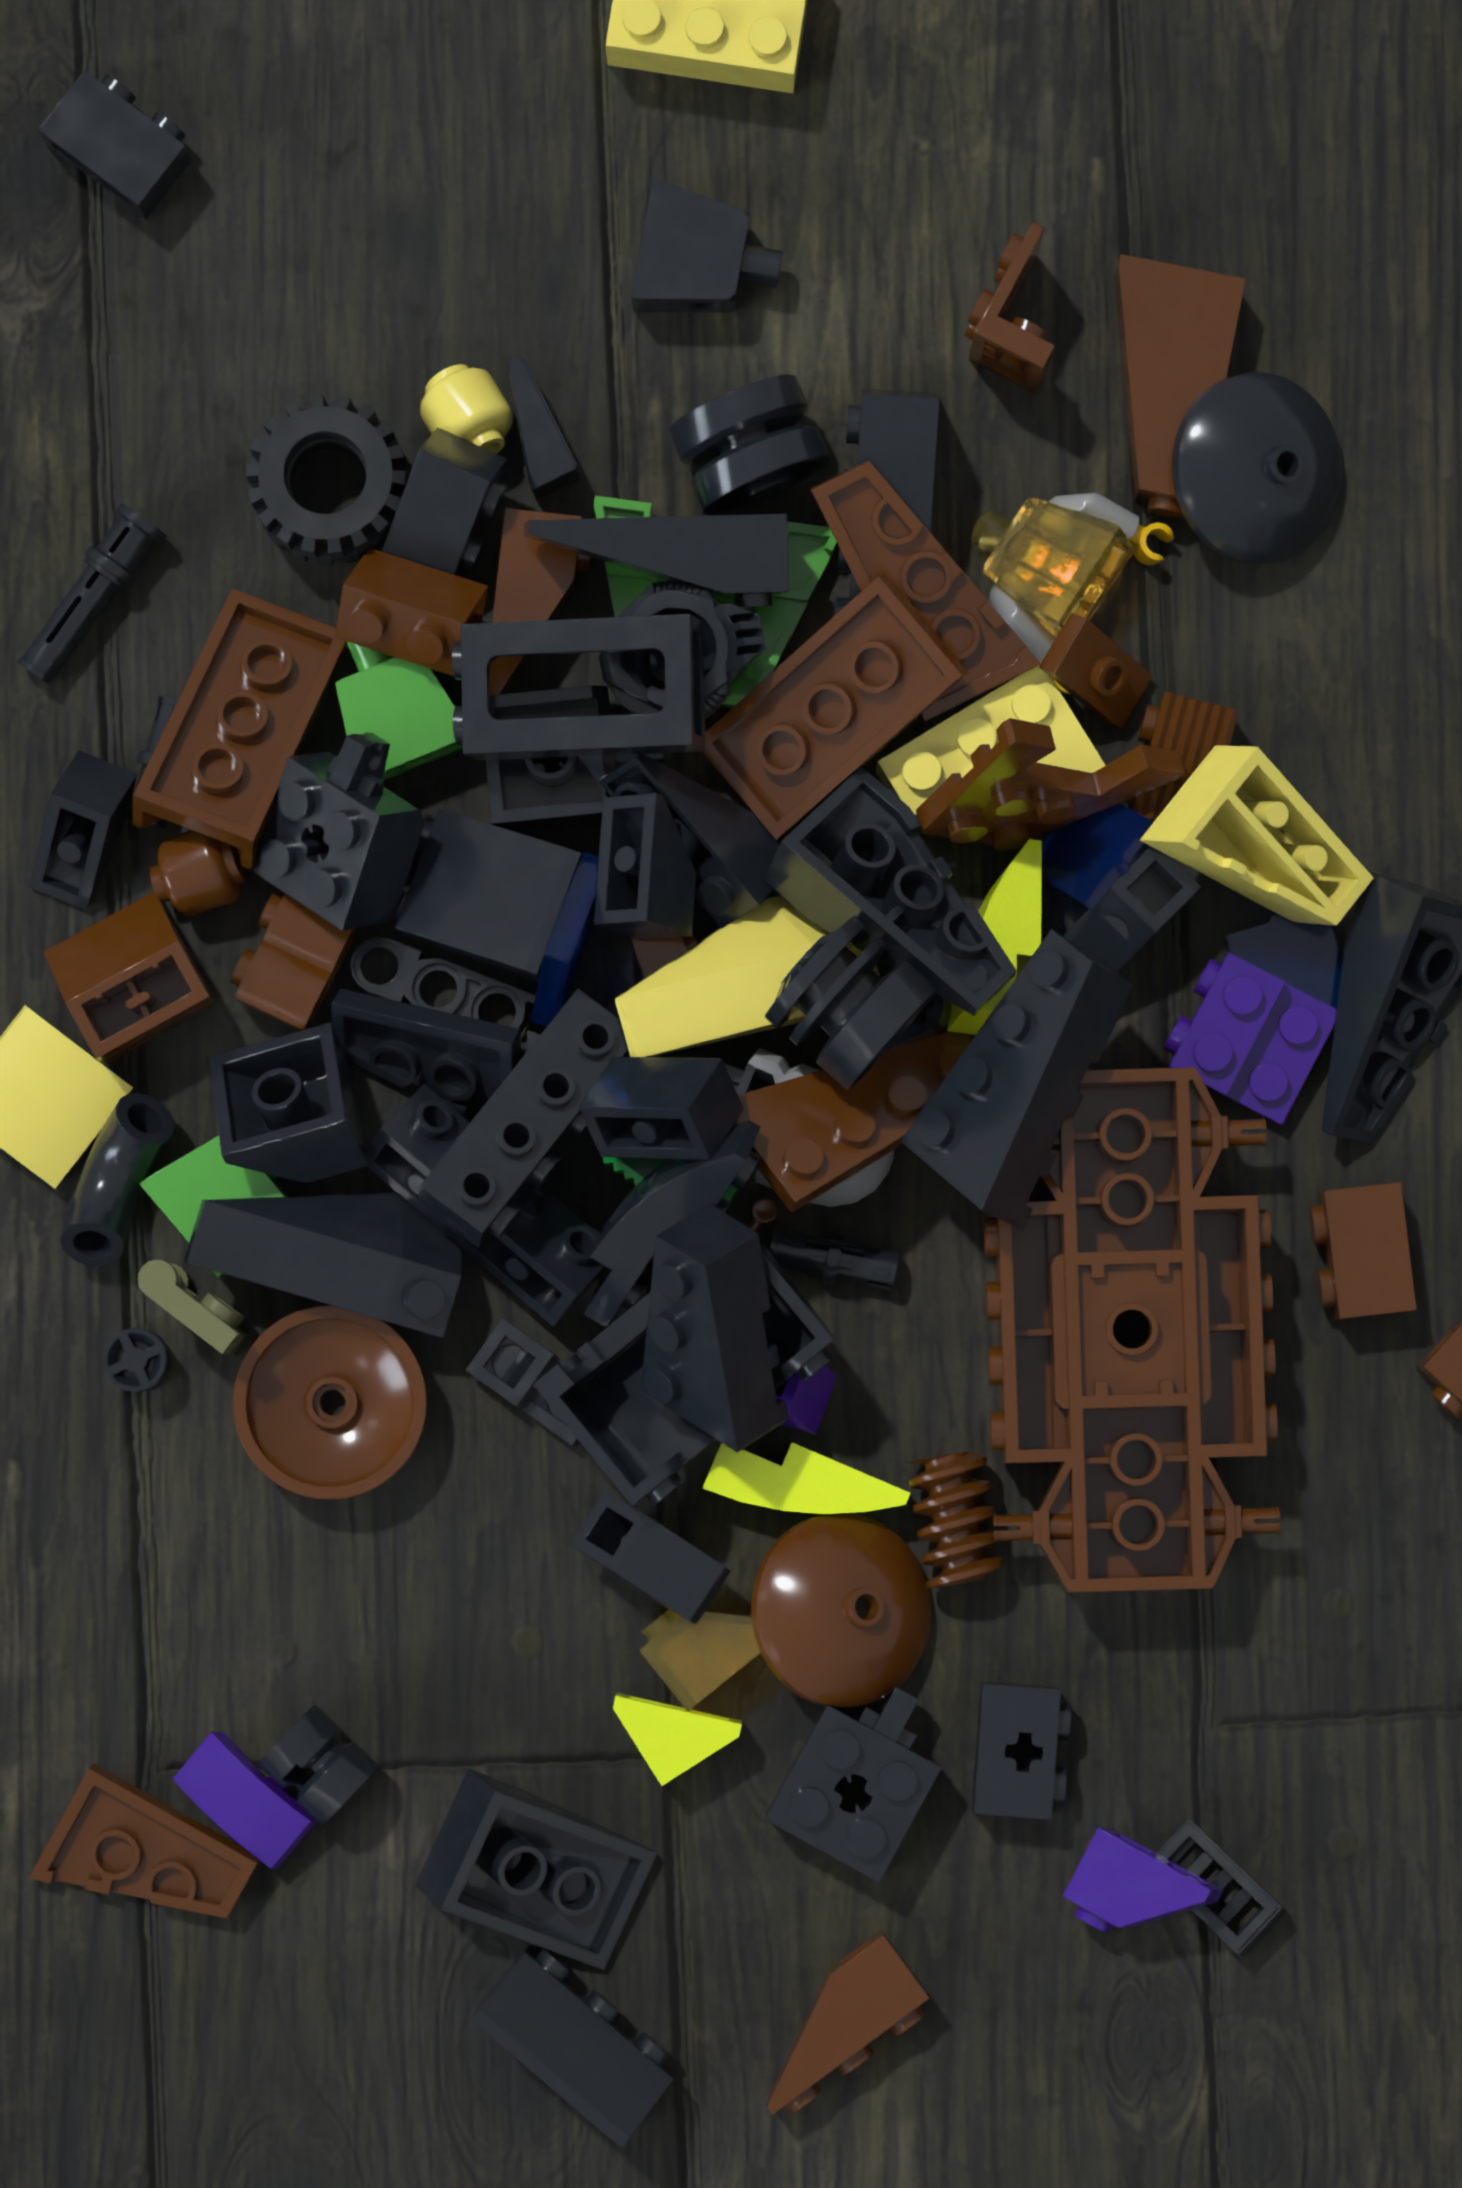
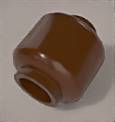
[150,830,250,917]

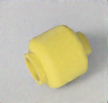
[420,364,514,454]

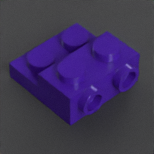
[1163,952,1337,1125]

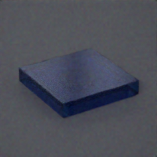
[531,852,599,1027]

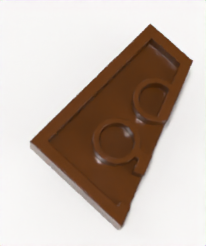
[29,1763,260,1919]

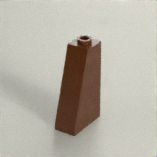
[1114,254,1246,518]

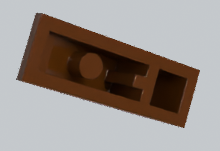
[490,508,592,696]

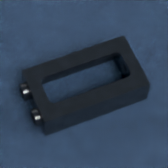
[452,614,705,760]

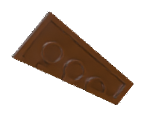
[811,460,1041,721]
[734,1031,972,1213]

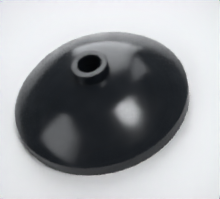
[1172,372,1342,565]

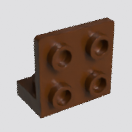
[964,221,1055,394]

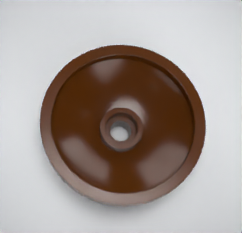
[233,1306,427,1500]
[751,1513,931,1707]

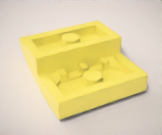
[0,1005,133,1189]

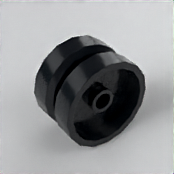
[668,374,830,515]

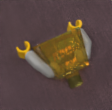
[971,492,1174,694]

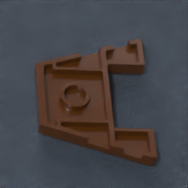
[916,718,1185,851]

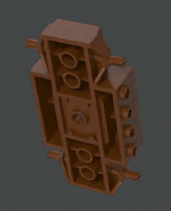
[984,1067,1280,1593]

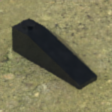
[524,514,789,608]

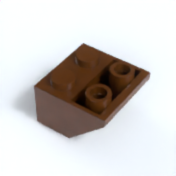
[43,891,217,1064]

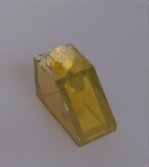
[639,1609,761,1711]

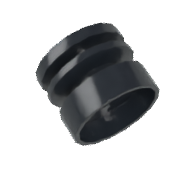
[765,915,938,1091]

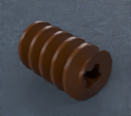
[905,1451,1004,1589]

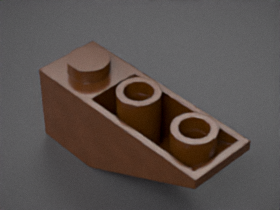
[767,1929,929,2115]

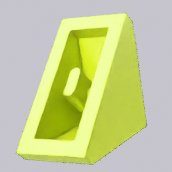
[613,1693,742,1786]

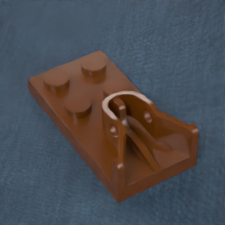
[702,574,969,840]
[132,588,348,871]

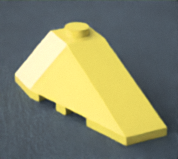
[615,896,879,1057]

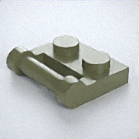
[138,1260,250,1356]

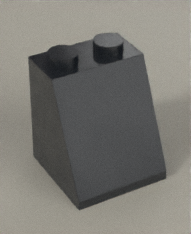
[394,808,585,985]

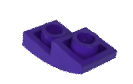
[172,1732,316,1869]

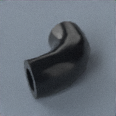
[60,1093,175,1266]

